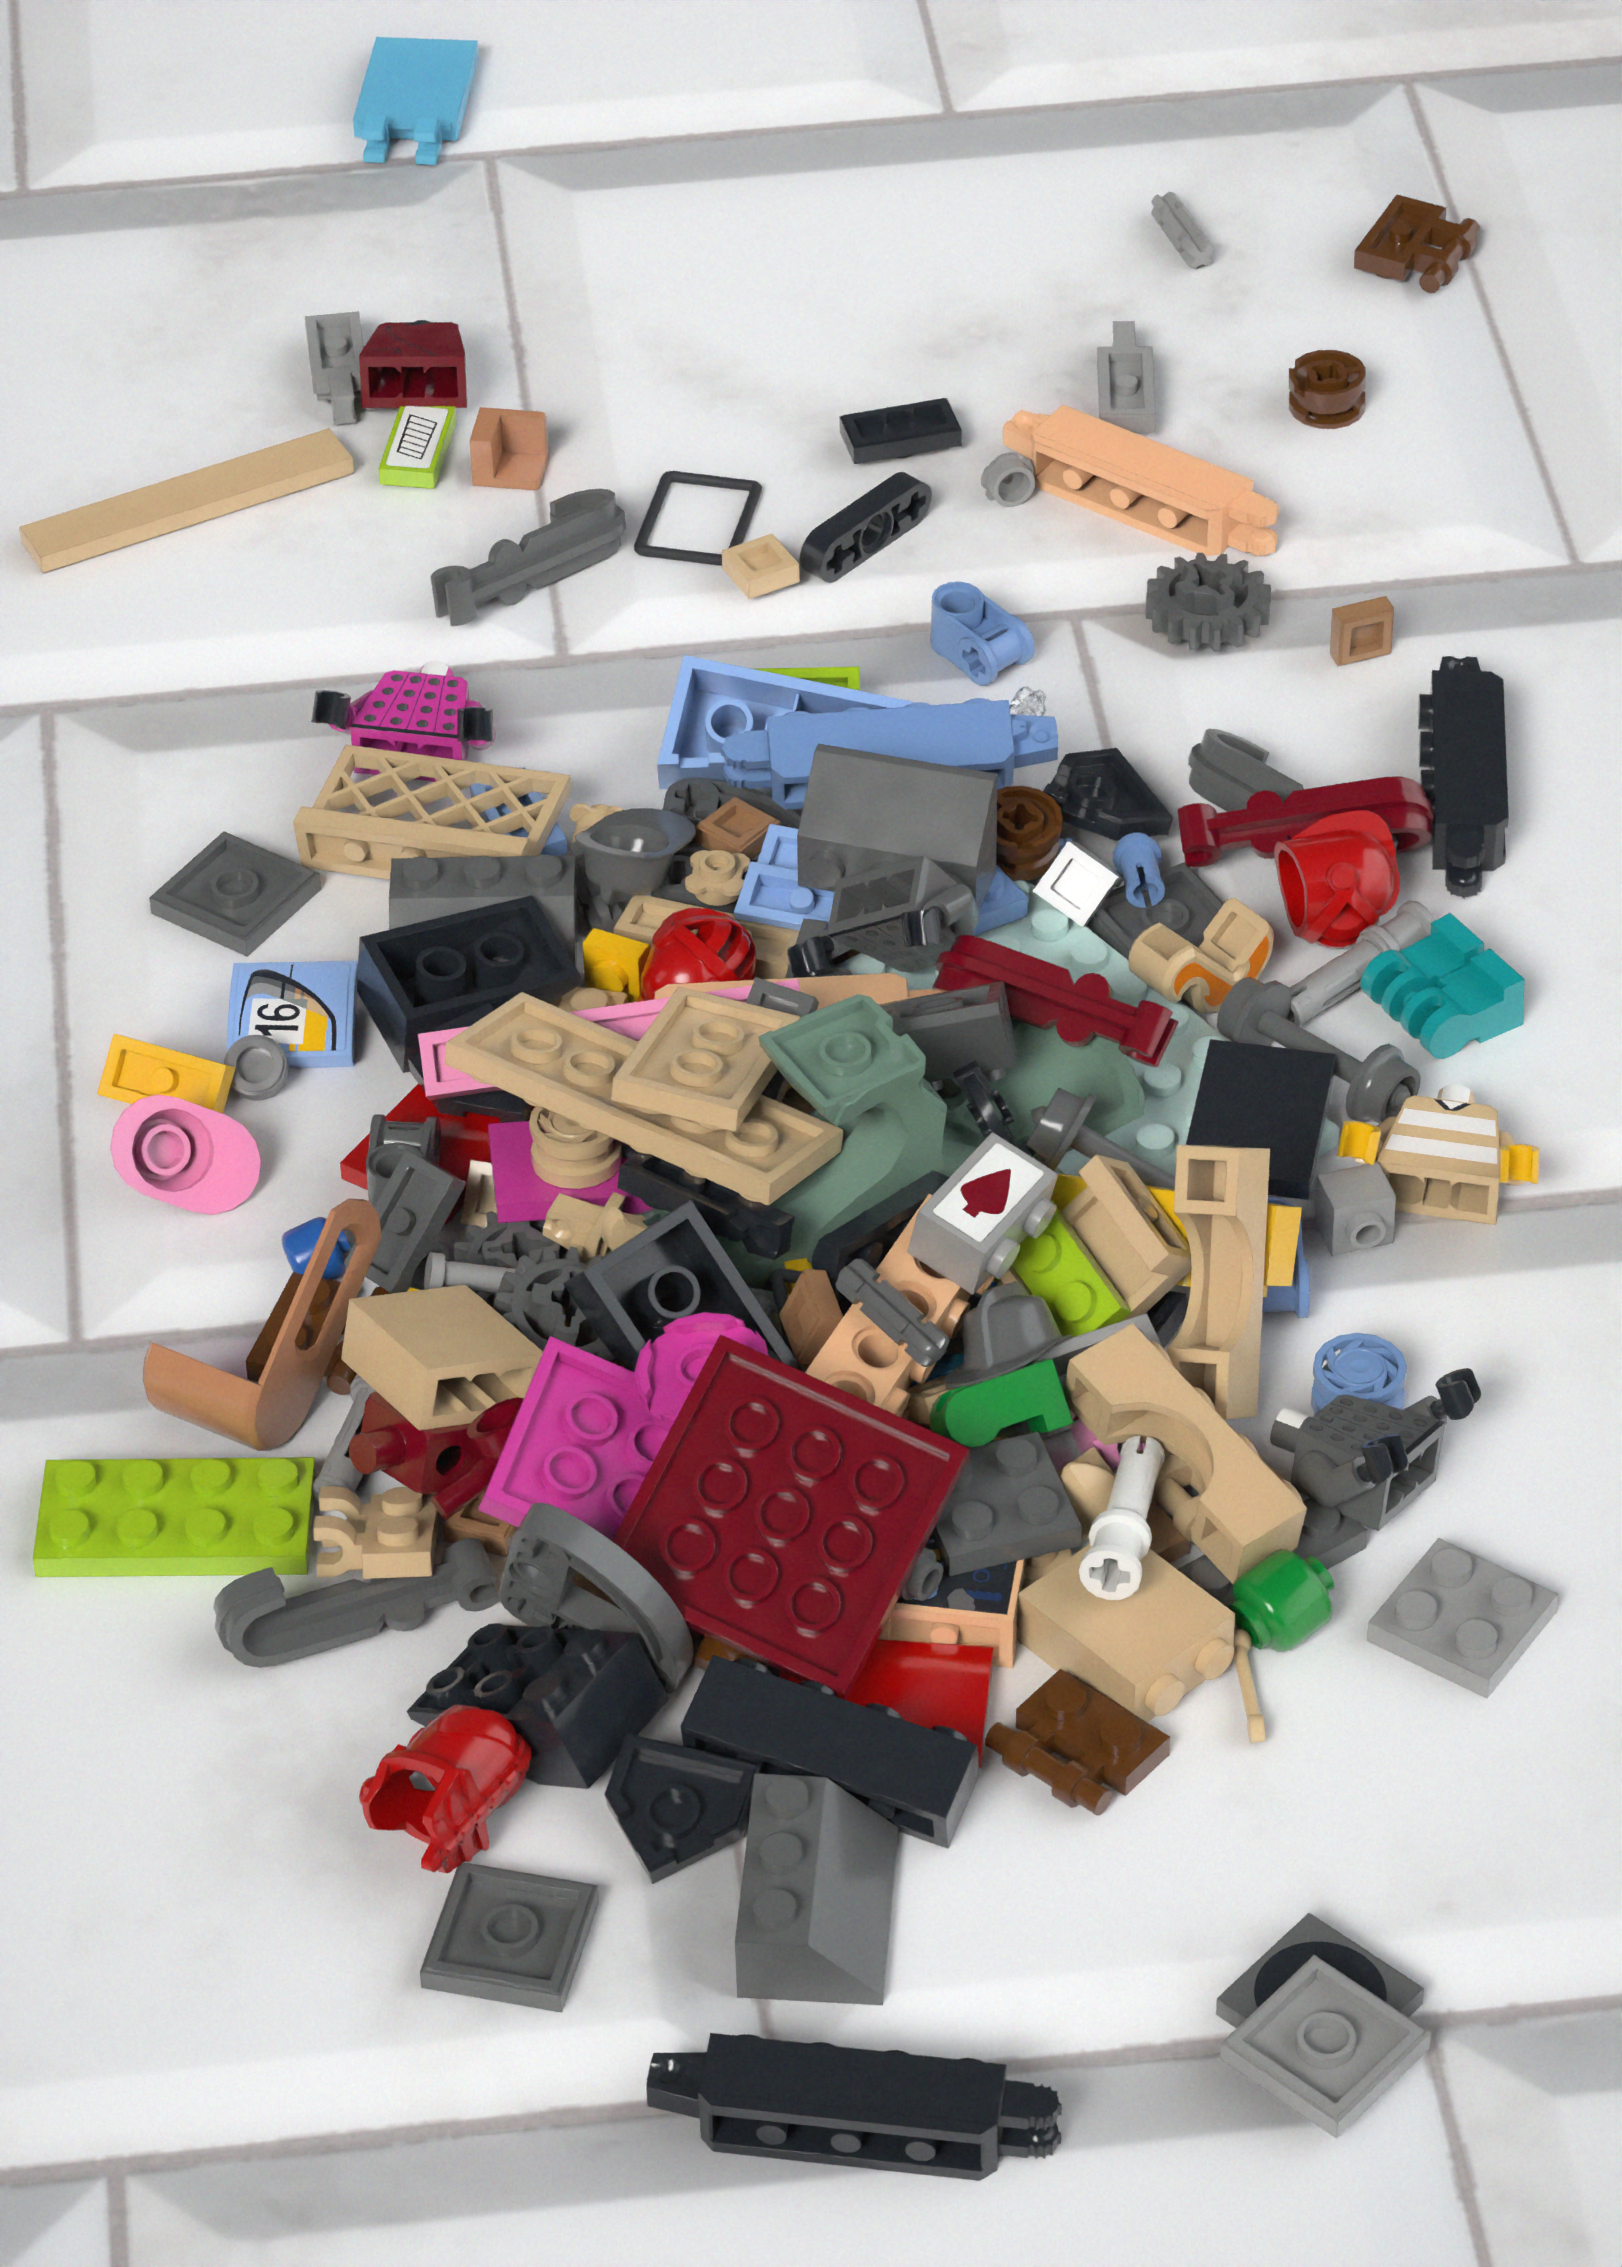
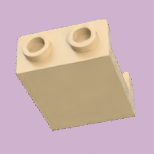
[997,1154,1192,1343]

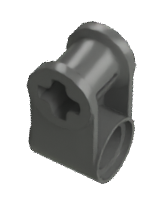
[365,1114,441,1207]

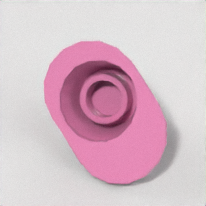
[110,1094,261,1215]

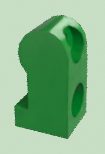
[929,1358,1073,1447]

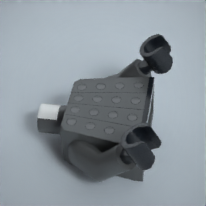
[787,855,979,978]
[1270,1368,1481,1531]

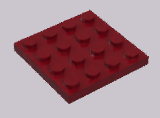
[612,1334,970,1700]

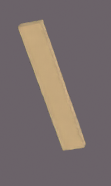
[19,428,354,573]

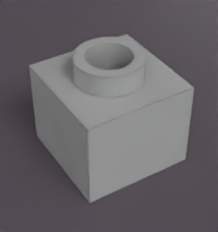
[1314,1162,1396,1256]

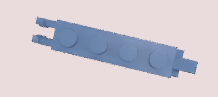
[721,698,1058,810]

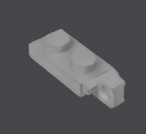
[305,311,364,425]
[1097,321,1156,433]

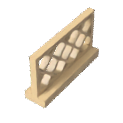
[293,745,572,880]

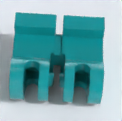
[1361,913,1525,1059]

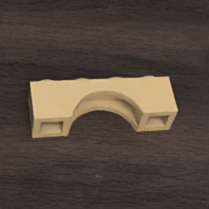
[1167,1145,1270,1419]
[1063,1323,1307,1584]

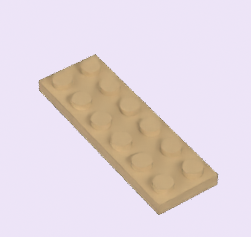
[445,992,843,1206]

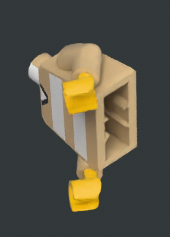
[1337,1084,1540,1225]

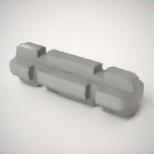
[1151,192,1213,269]

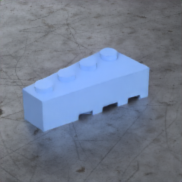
[657,655,916,789]

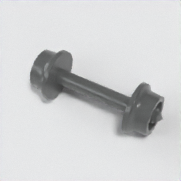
[1217,977,1421,1124]
[1026,1088,1175,1189]

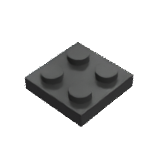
[931,1432,1082,1576]

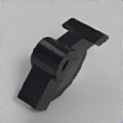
[953,1060,1037,1158]

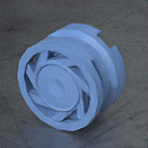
[1311,1333,1407,1415]

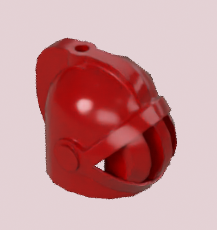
[1274,810,1400,948]
[636,908,756,1002]

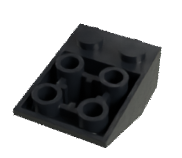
[407,1623,669,1789]

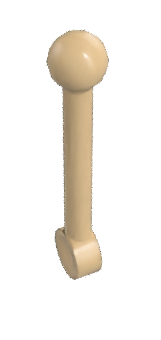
[1234,1628,1265,1743]

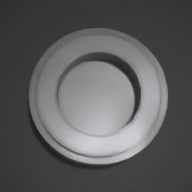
[224,1035,289,1101]

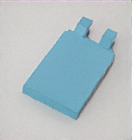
[353,37,479,165]

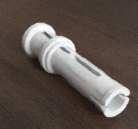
[1079,1436,1165,1600]

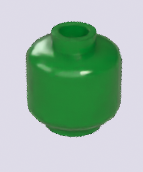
[1229,1549,1335,1653]

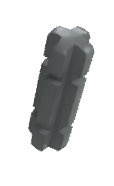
[563,841,623,934]
[835,1258,949,1367]

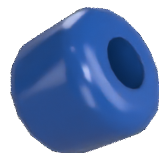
[281,1217,352,1280]

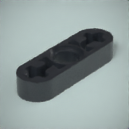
[799,472,932,583]

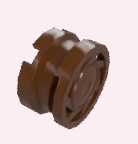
[1289,350,1366,429]
[996,786,1063,881]

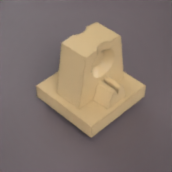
[543,1192,625,1264]

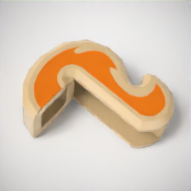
[1128,898,1274,1013]

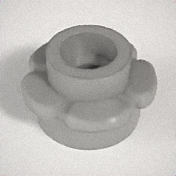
[981,452,1035,507]

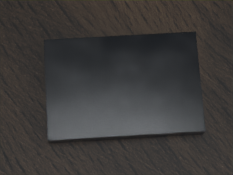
[1186,1039,1336,1200]

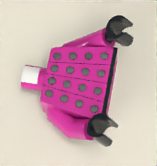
[311,661,496,782]

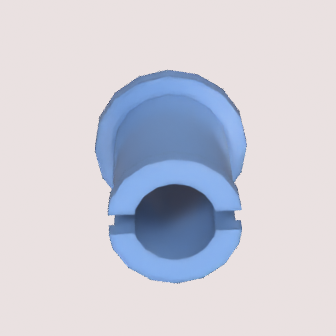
[1113,833,1165,908]

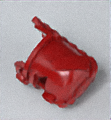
[359,1705,531,1874]

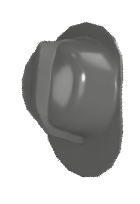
[575,808,696,905]
[943,1281,1072,1388]

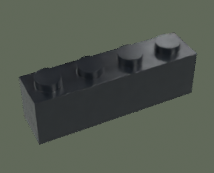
[680,1655,979,1849]

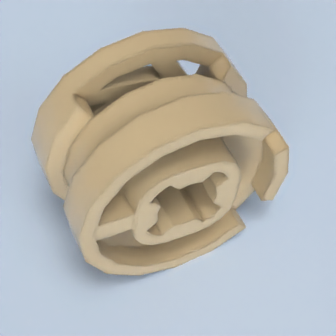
[529,1107,622,1189]

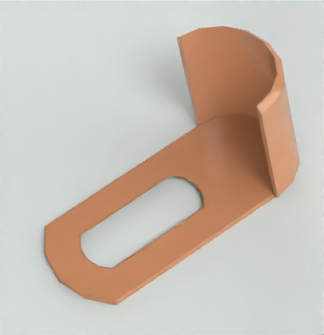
[142,1198,382,1451]

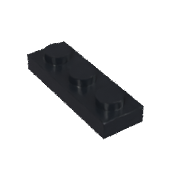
[812,1170,950,1304]

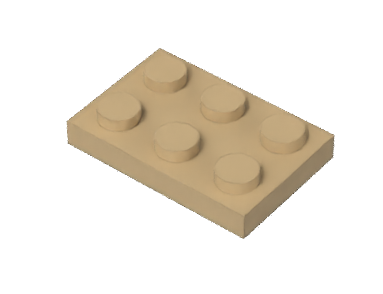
[611,986,800,1132]

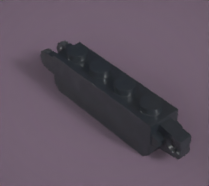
[1418,656,1509,899]
[646,2033,1062,2181]

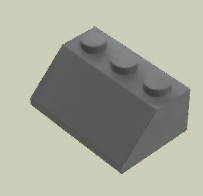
[797,743,997,911]
[389,854,579,968]
[878,981,1018,1091]
[735,1773,899,2006]

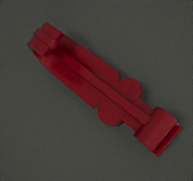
[1177,776,1434,867]
[932,935,1179,1067]

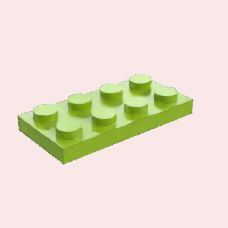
[33,1457,316,1577]

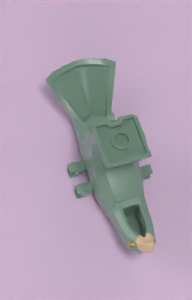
[601,994,1146,1289]

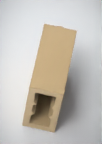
[341,1285,543,1431]
[1017,1544,1235,1722]

